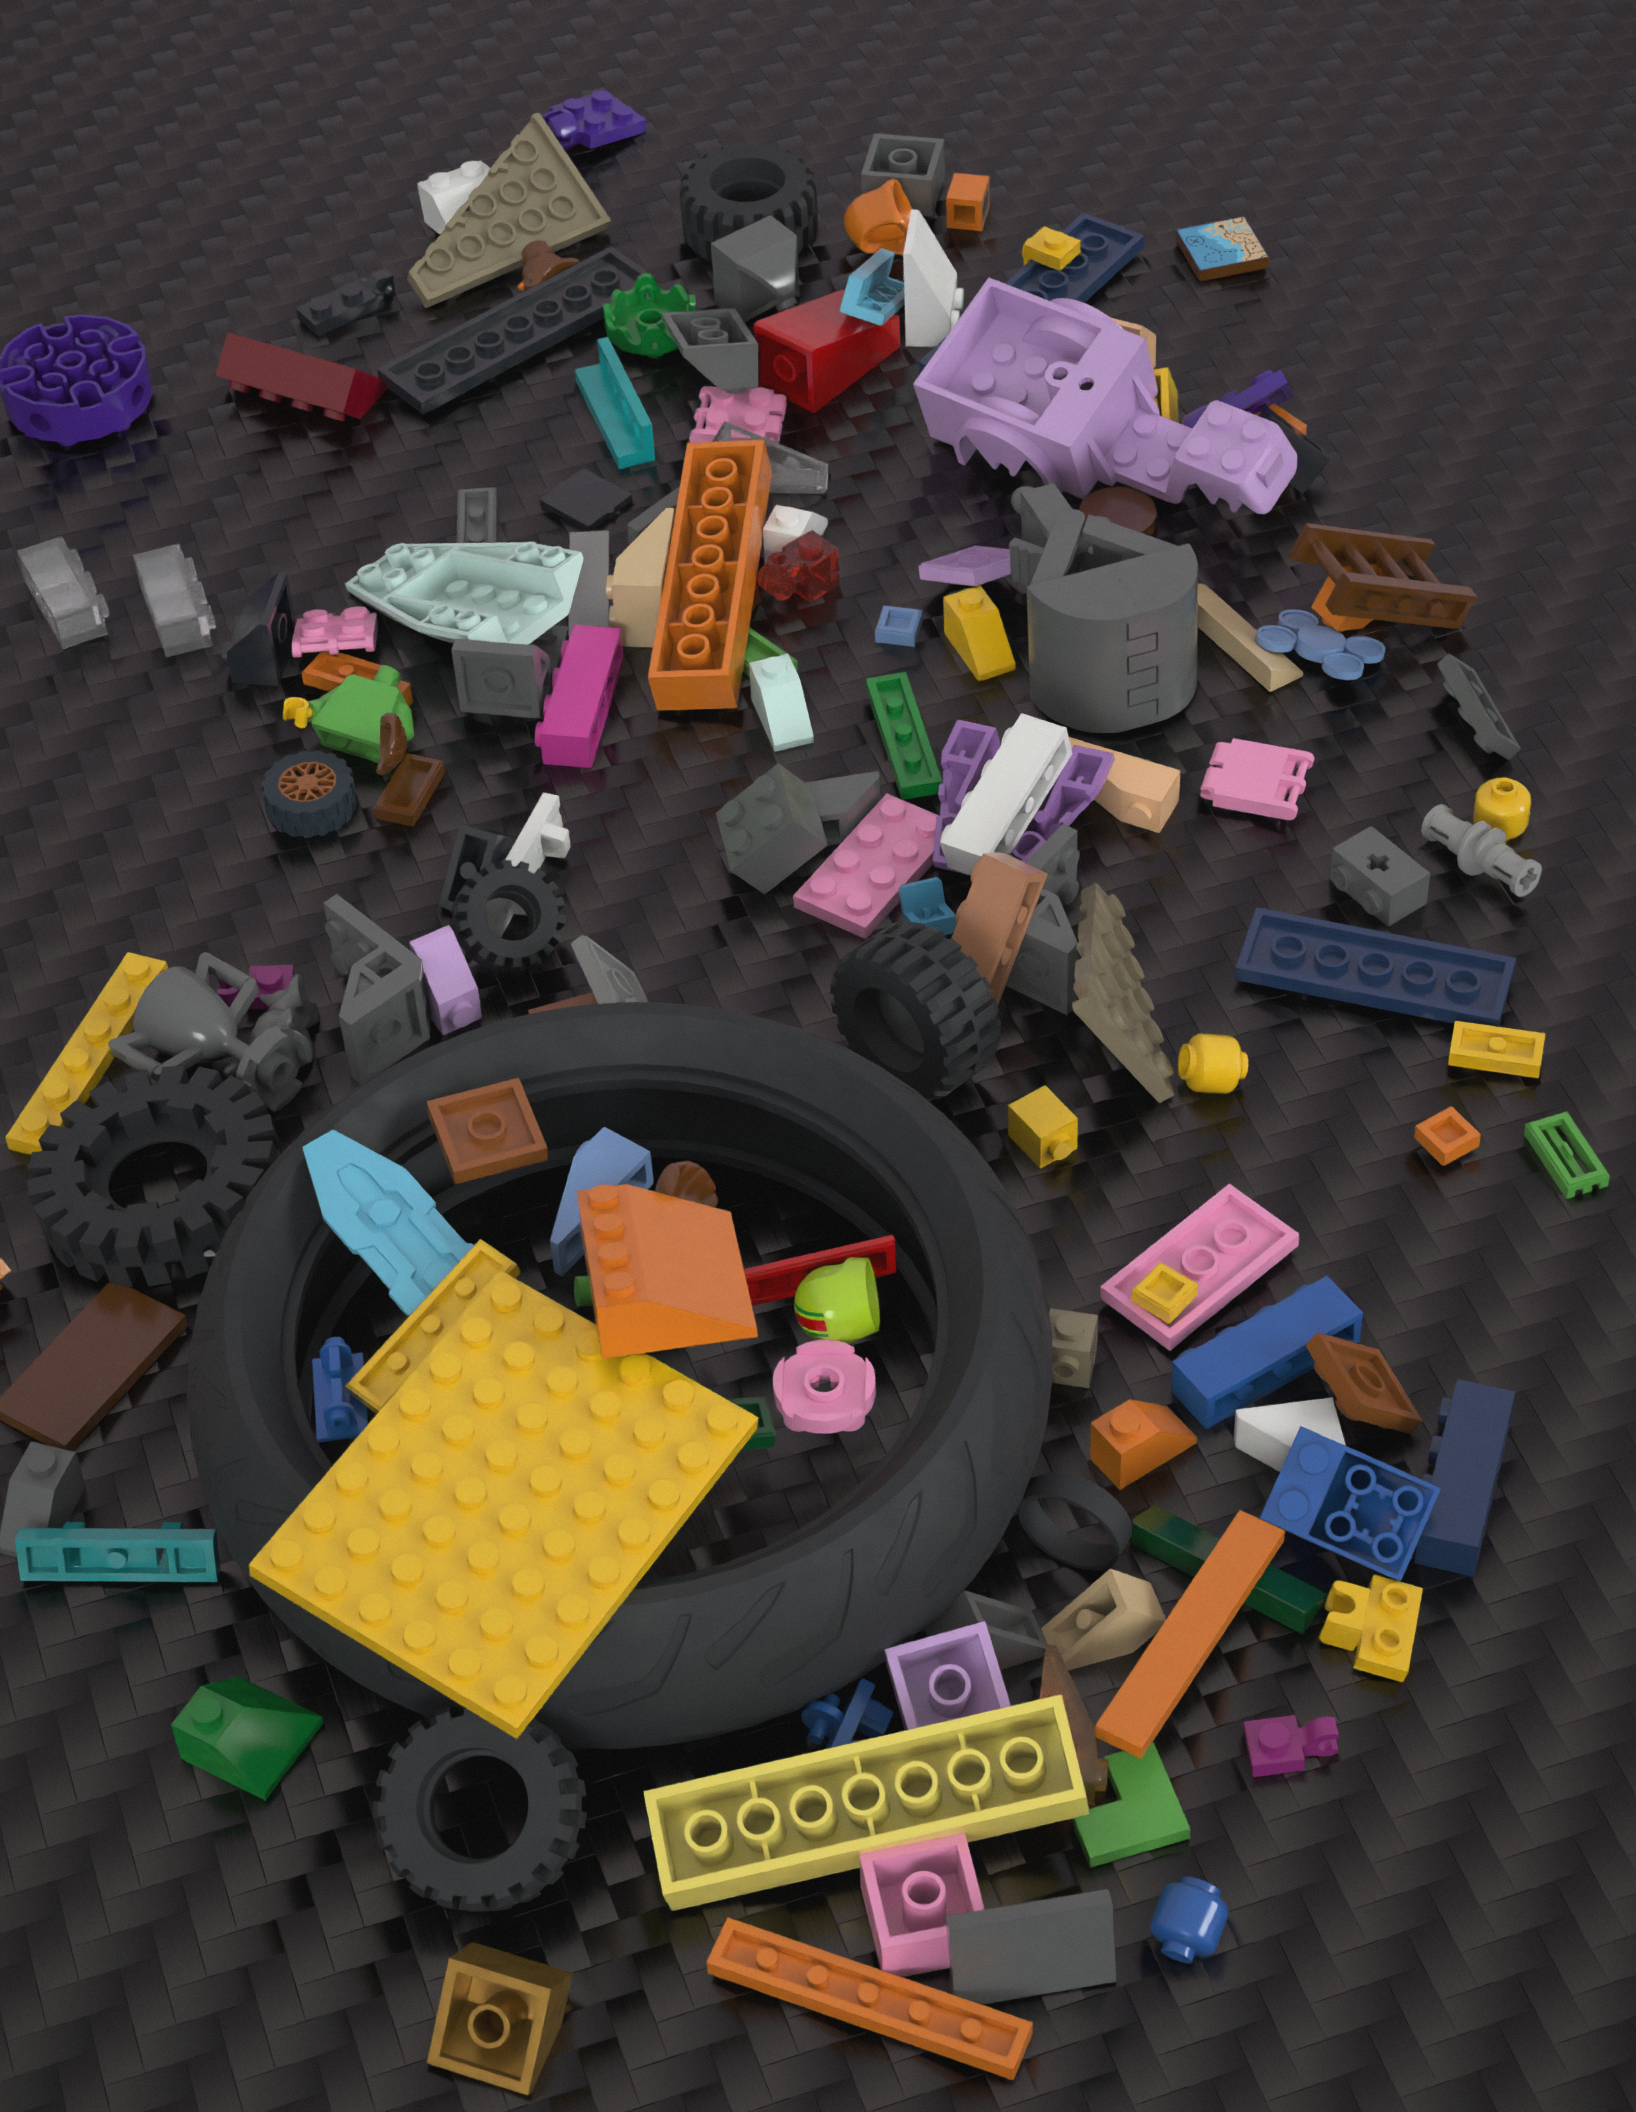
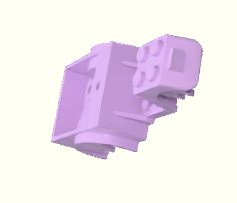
[913,278,1297,514]

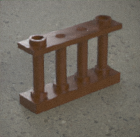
[1288,523,1477,629]

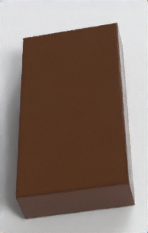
[373,753,446,827]

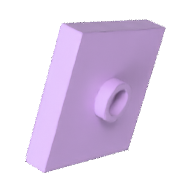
[918,545,1010,586]

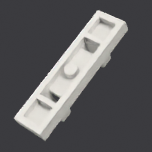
[485,793,571,937]

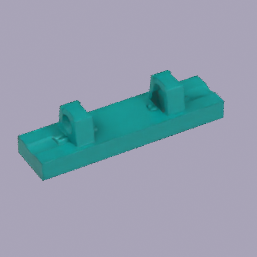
[15,1522,221,1582]

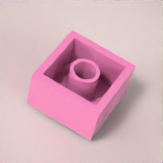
[859,1833,985,1977]

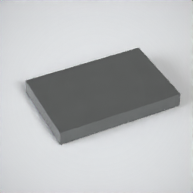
[946,1889,1117,2005]

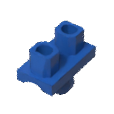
[801,1678,894,1749]

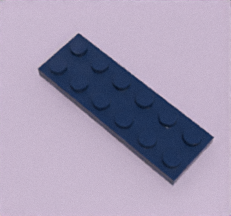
[1235,907,1516,1027]

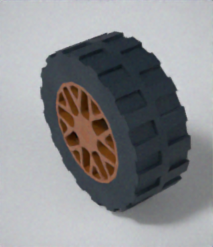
[261,750,357,838]

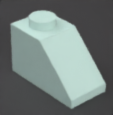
[749,654,814,752]

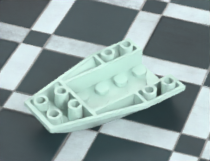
[345,542,584,645]

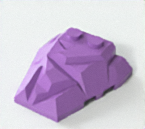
[933,720,1115,874]

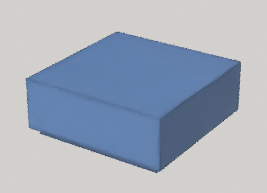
[875,606,923,647]

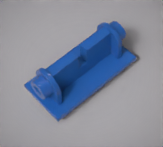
[312,1337,368,1443]

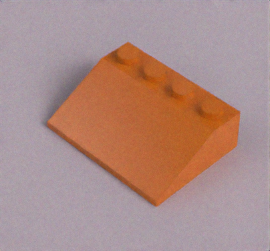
[576,1184,758,1359]

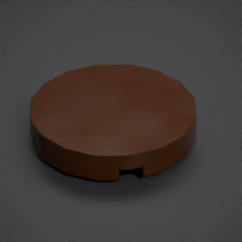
[1079,487,1157,536]

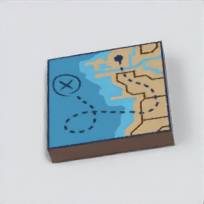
[1176,216,1269,282]

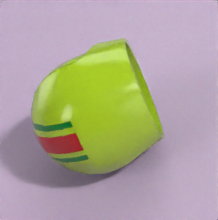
[794,1257,880,1344]

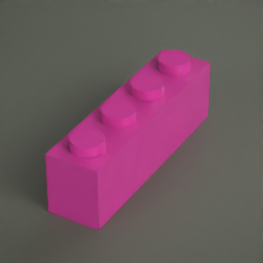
[535,625,624,768]

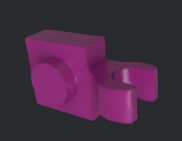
[1244,1715,1339,1777]

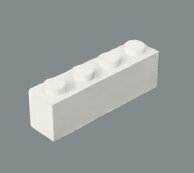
[940,713,1073,876]

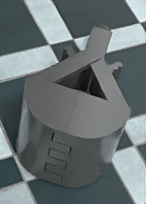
[1009,483,1198,733]

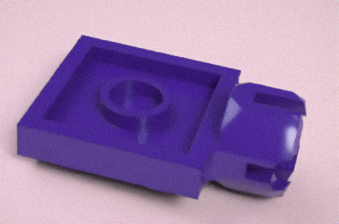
[541,90,647,151]
[1181,369,1294,429]

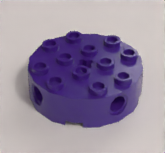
[0,314,153,446]

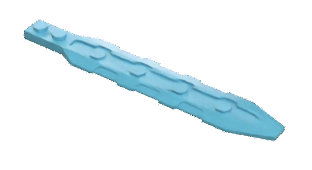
[302,1130,683,1526]

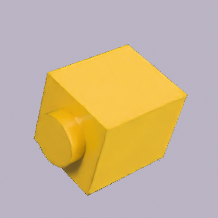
[1008,1085,1078,1169]

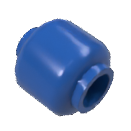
[1150,1876,1229,1963]

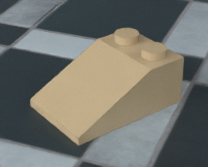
[606,508,675,647]

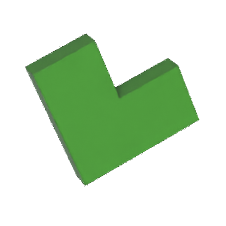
[1072,1742,1191,1868]

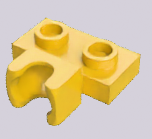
[1319,1574,1423,1682]

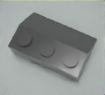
[661,308,758,394]

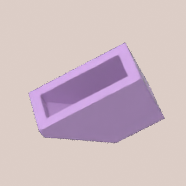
[409,925,482,1035]

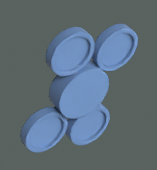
[1255,609,1385,680]

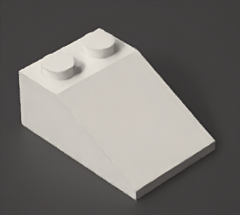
[903,209,964,347]

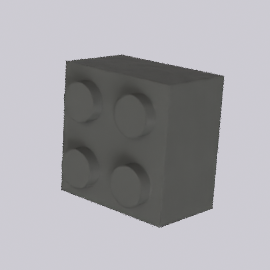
[861,133,945,217]
[716,764,828,894]

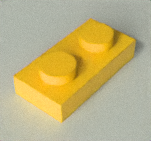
[1448,1021,1546,1078]

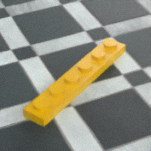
[5,952,168,1155]

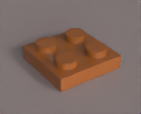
[427,1078,548,1185]
[1305,1332,1423,1434]

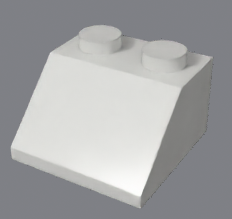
[417,160,490,235]

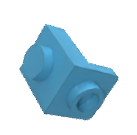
[898,877,957,938]

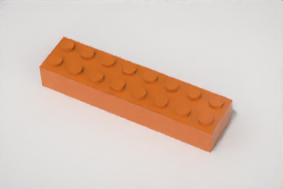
[648,440,772,711]

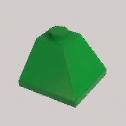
[171,1676,324,1801]

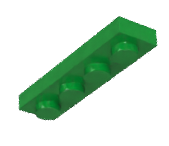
[866,672,942,800]

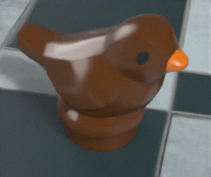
[518,240,579,291]

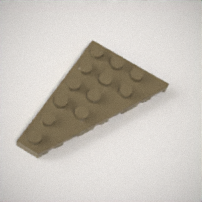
[407,112,611,308]
[1072,883,1175,1103]

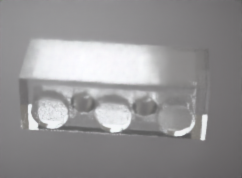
[17,536,110,649]
[133,543,216,658]

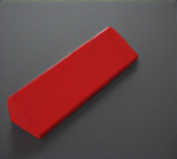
[744,1235,896,1306]

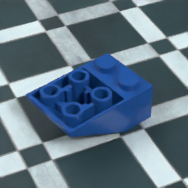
[1260,1426,1441,1582]

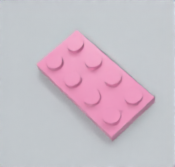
[793,793,939,939]
[1100,1184,1299,1351]

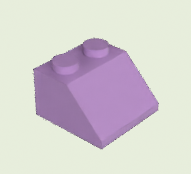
[885,1621,1011,1731]

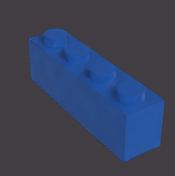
[1171,1276,1363,1429]

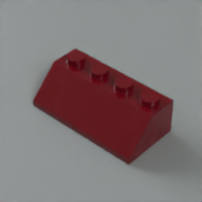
[215,332,387,422]

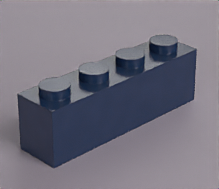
[1414,1379,1515,1577]

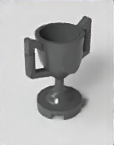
[108,952,312,1113]

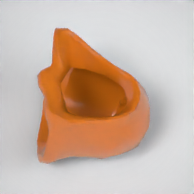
[844,179,912,256]

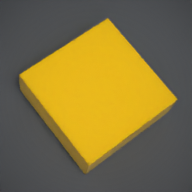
[1131,1262,1198,1324]

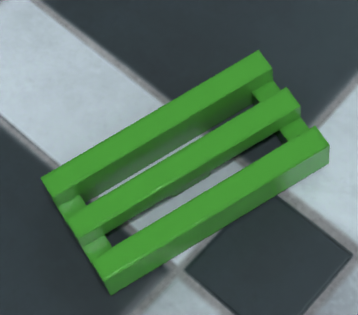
[1524,1111,1610,1199]

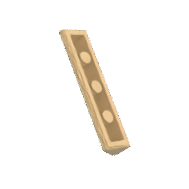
[1198,584,1303,692]

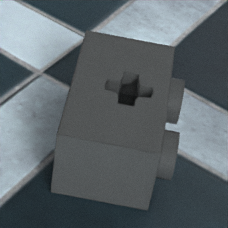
[1330,826,1430,927]

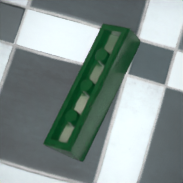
[1129,1505,1328,1634]

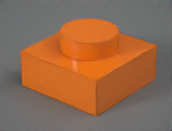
[1414,1106,1481,1166]

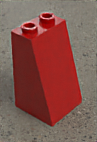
[754,290,900,413]

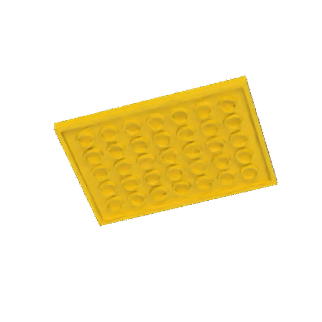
[249,1270,758,1739]

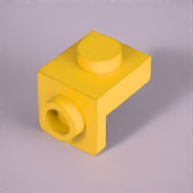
[1022,226,1081,271]

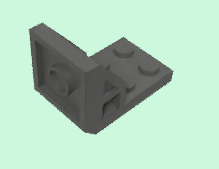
[452,625,569,719]
[1006,824,1080,1015]
[323,894,432,1085]

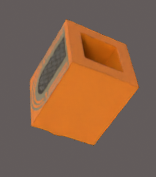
[946,173,990,231]

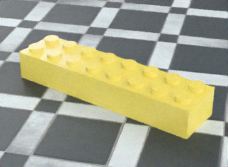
[643,1694,1089,1911]

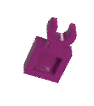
[216,965,295,1010]

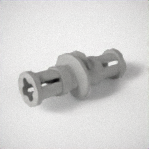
[1421,804,1542,897]

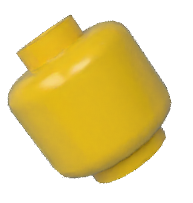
[1473,778,1531,841]
[1178,1033,1248,1094]

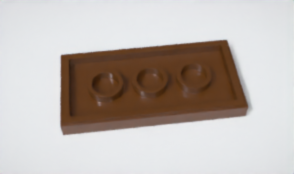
[0,1281,188,1451]

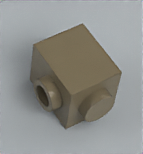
[1049,1308,1098,1388]

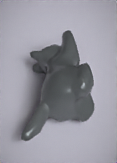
[223,974,319,1077]

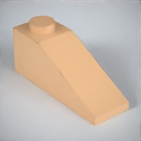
[1069,737,1180,833]

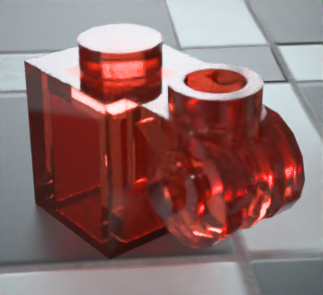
[756,530,840,603]

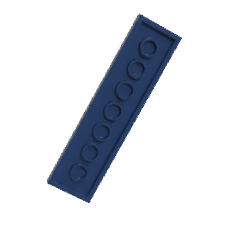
[919,213,1144,374]

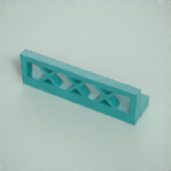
[575,337,655,469]

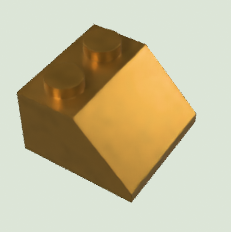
[427,1942,573,2095]

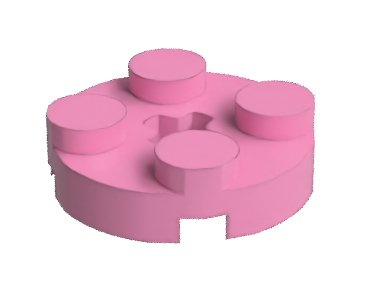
[773,1340,876,1434]

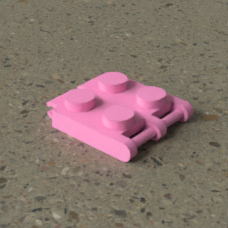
[689,386,787,445]
[292,606,378,658]
[1200,738,1315,820]

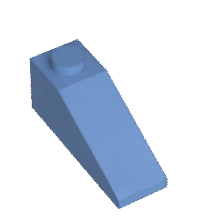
[550,1127,654,1276]

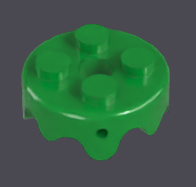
[603,273,696,358]

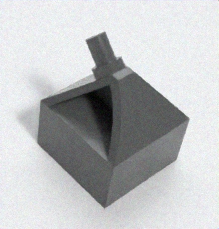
[711,215,800,323]

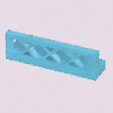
[839,248,905,326]

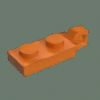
[302,651,414,707]

